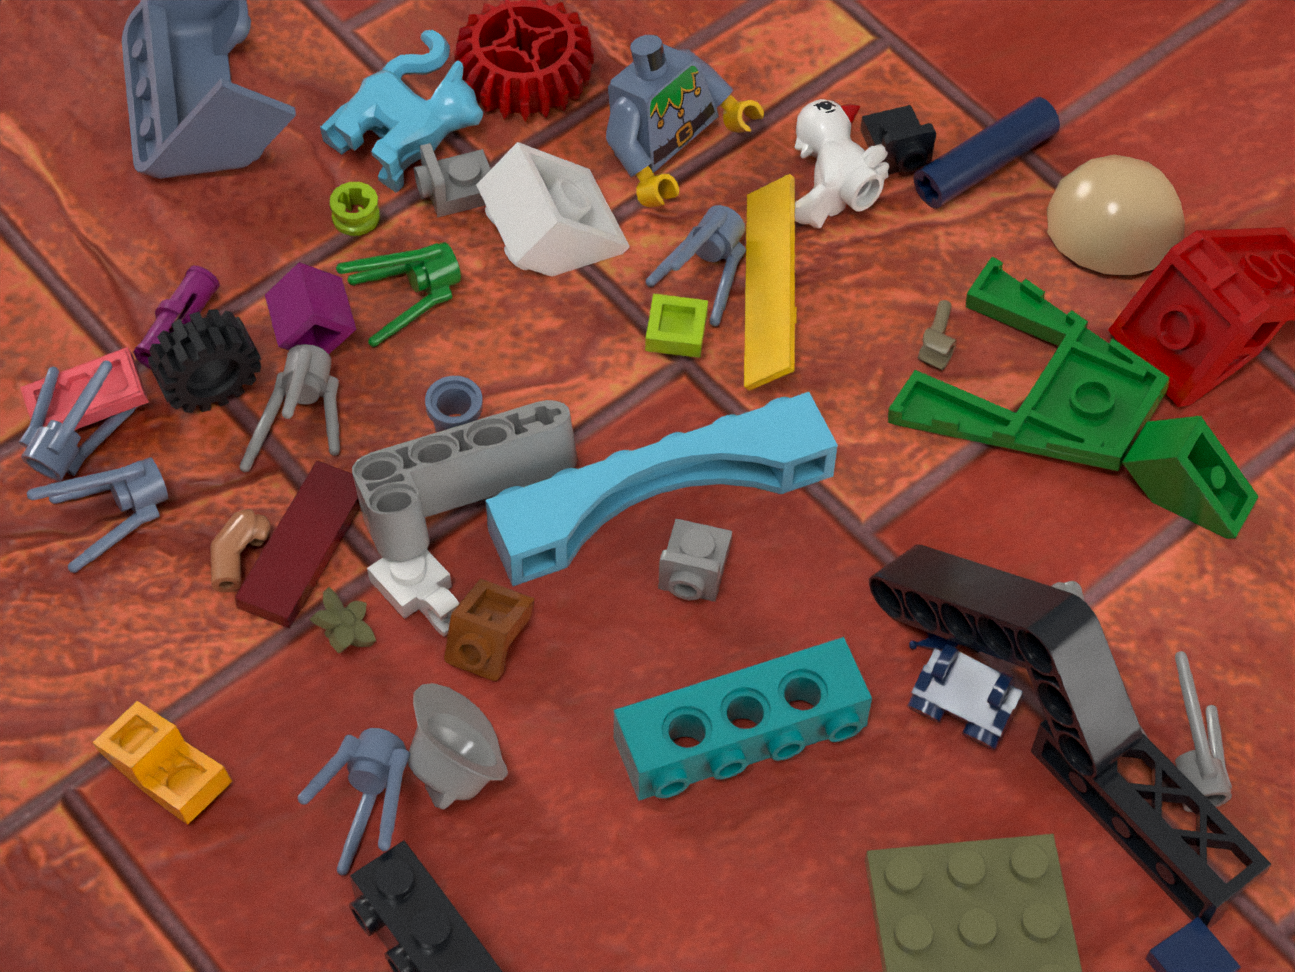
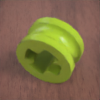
[330,182,380,236]

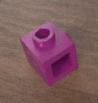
[265,262,356,354]

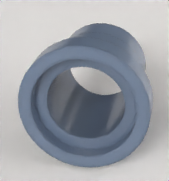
[425,376,483,433]

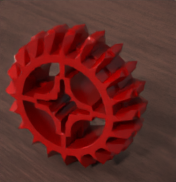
[454,0,594,122]

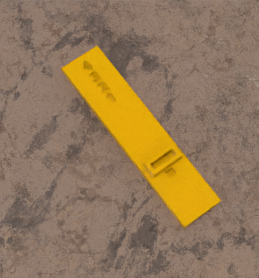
[744,174,797,391]

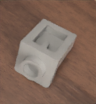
[414,143,491,217]
[658,519,732,602]

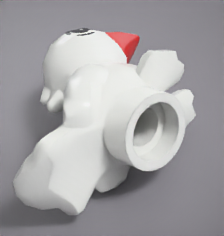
[795,99,890,229]

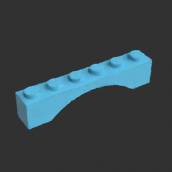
[486,392,838,587]

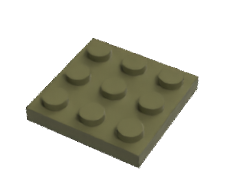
[865,834,1082,972]

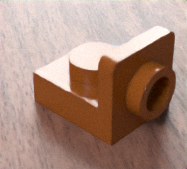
[444,578,535,681]

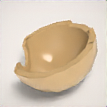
[1047,154,1185,275]

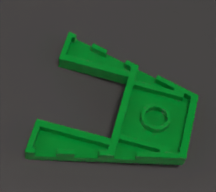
[888,257,1170,471]

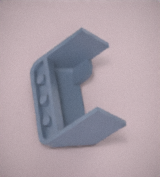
[122,0,296,179]

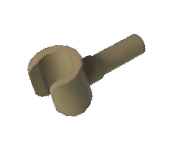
[918,300,957,370]

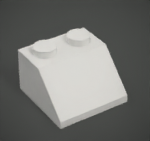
[476,142,630,277]

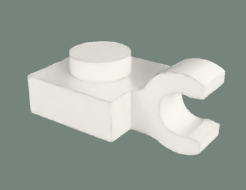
[367,549,460,637]

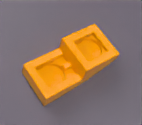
[92,701,232,825]

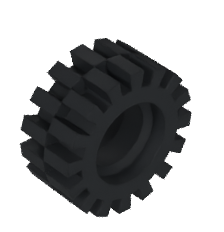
[148,309,261,413]

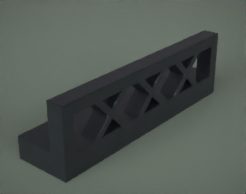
[1031,719,1271,929]

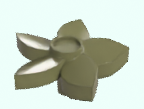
[309,587,376,653]

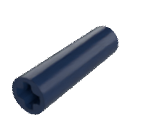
[913,97,1060,208]

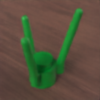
[336,242,461,347]

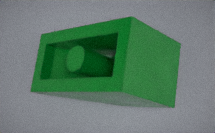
[1122,416,1259,539]

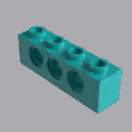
[613,637,872,801]

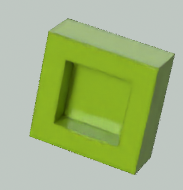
[645,294,708,358]

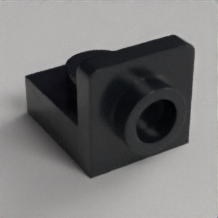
[860,105,936,175]

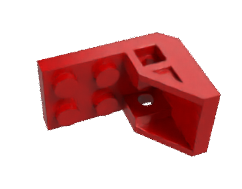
[1108,227,1295,407]

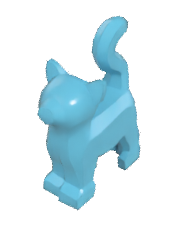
[320,30,483,193]

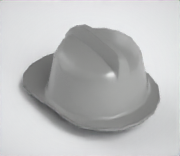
[408,683,508,809]

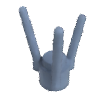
[645,205,746,327]
[19,361,137,481]
[27,457,168,573]
[297,728,410,876]

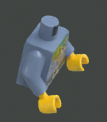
[606,35,764,208]

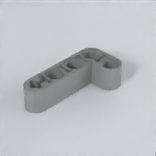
[352,400,578,561]

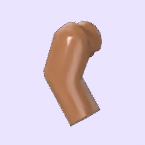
[210,509,270,593]

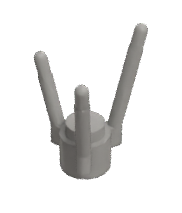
[239,344,340,472]
[1139,651,1232,812]

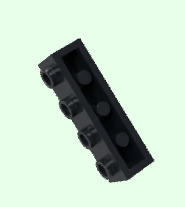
[349,840,503,972]

